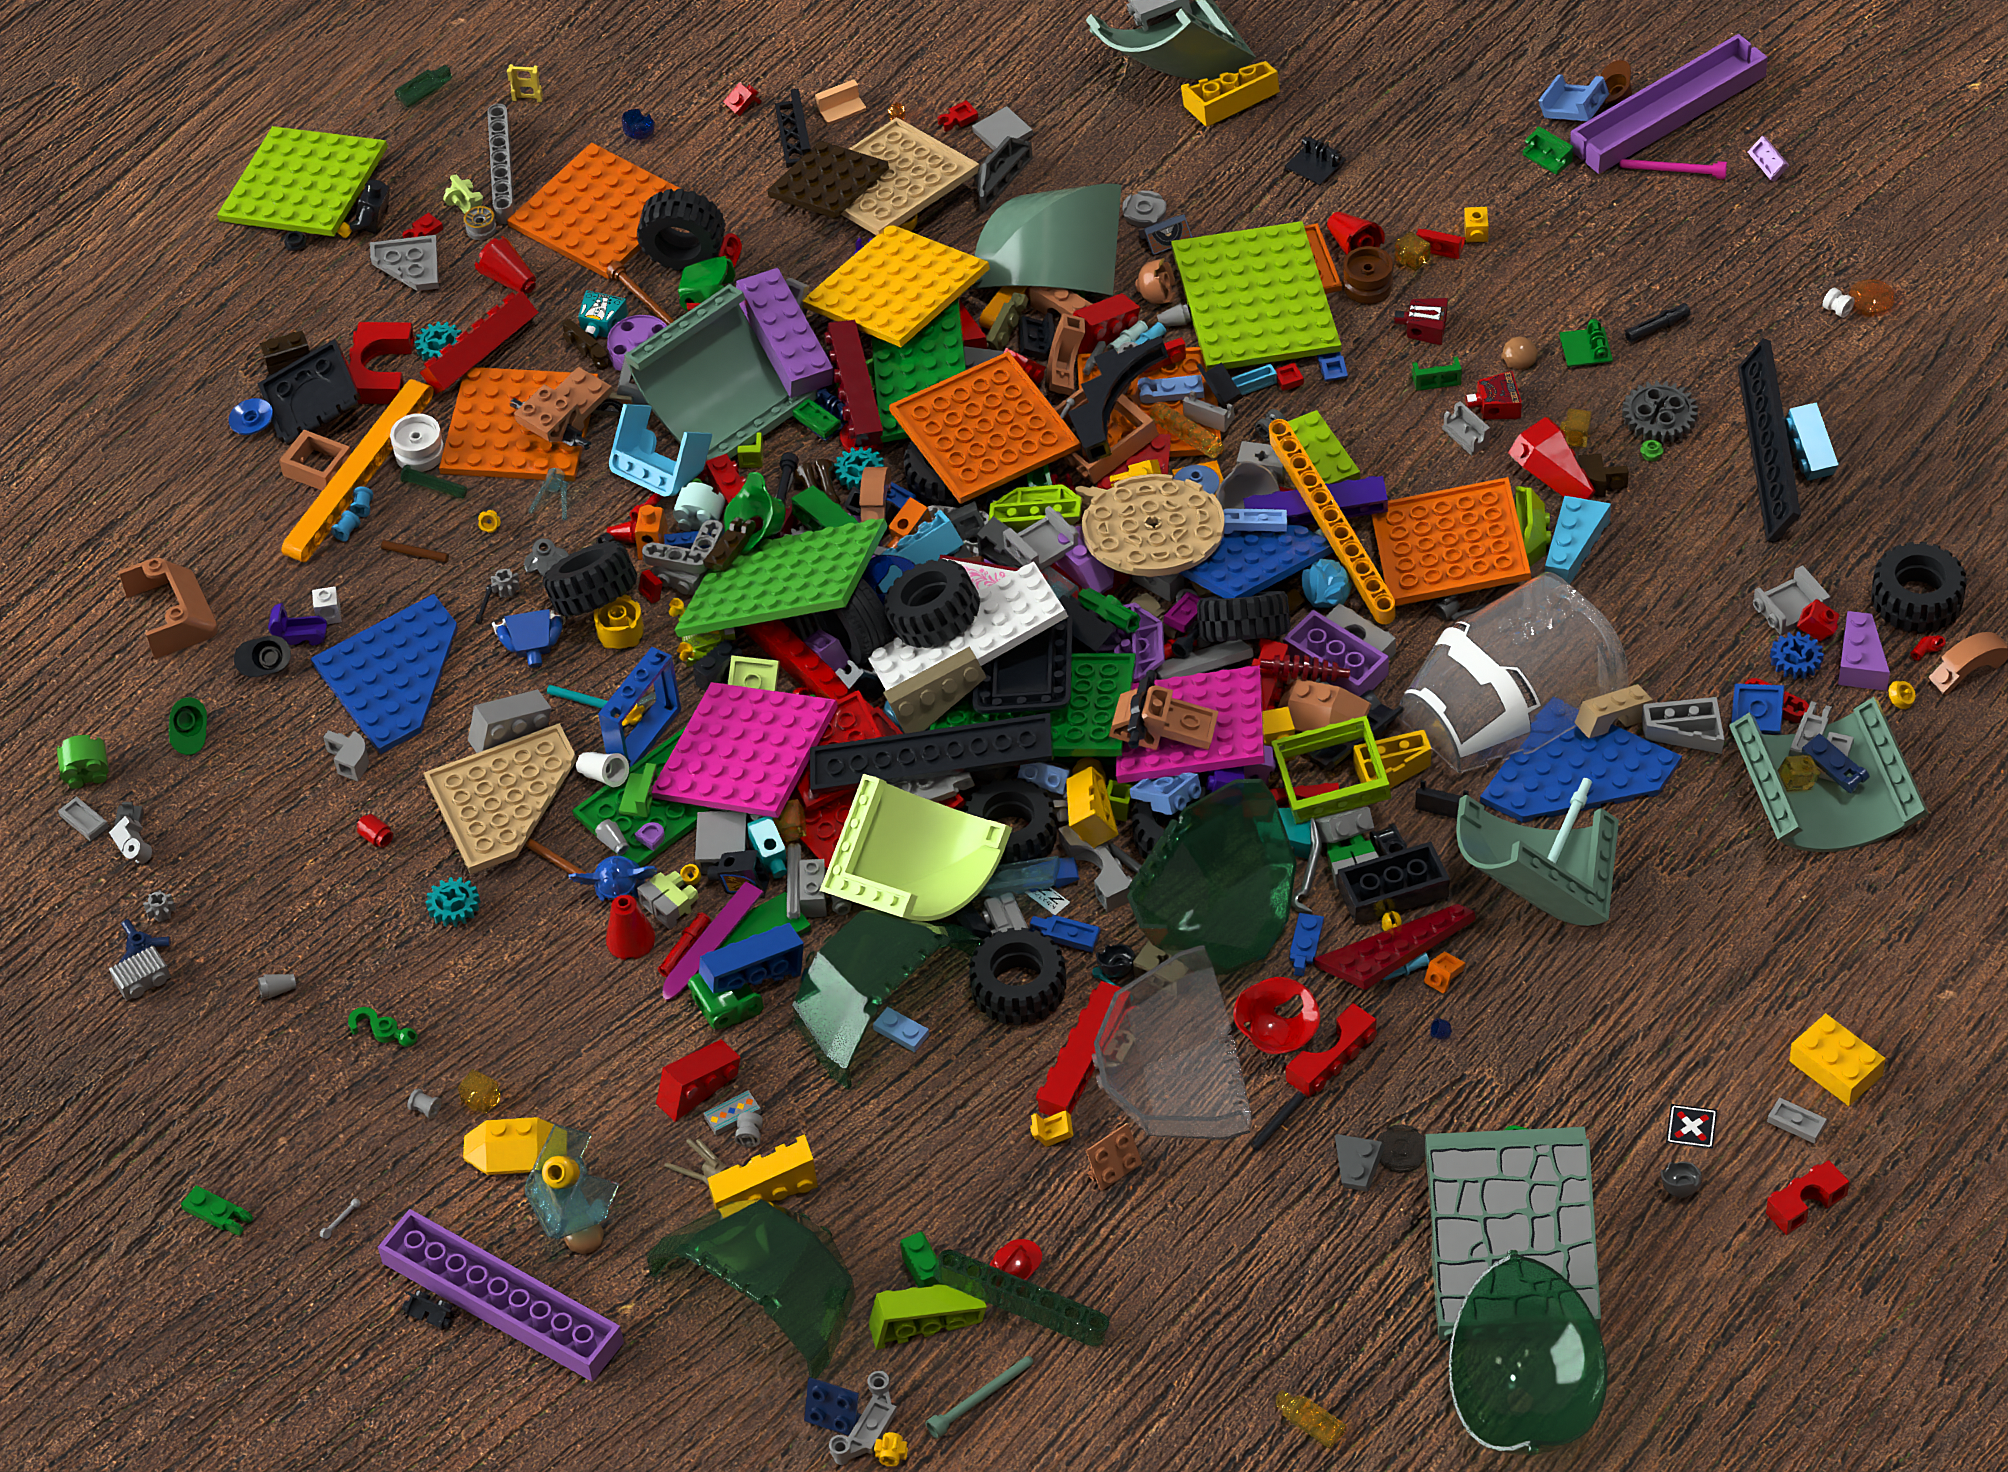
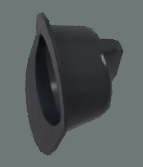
[234,635,291,677]

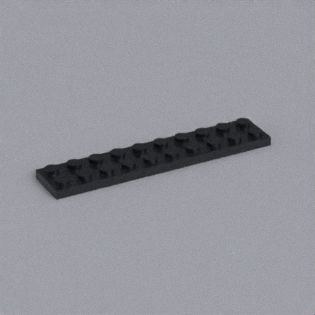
[1738,338,1801,543]
[810,713,1054,794]

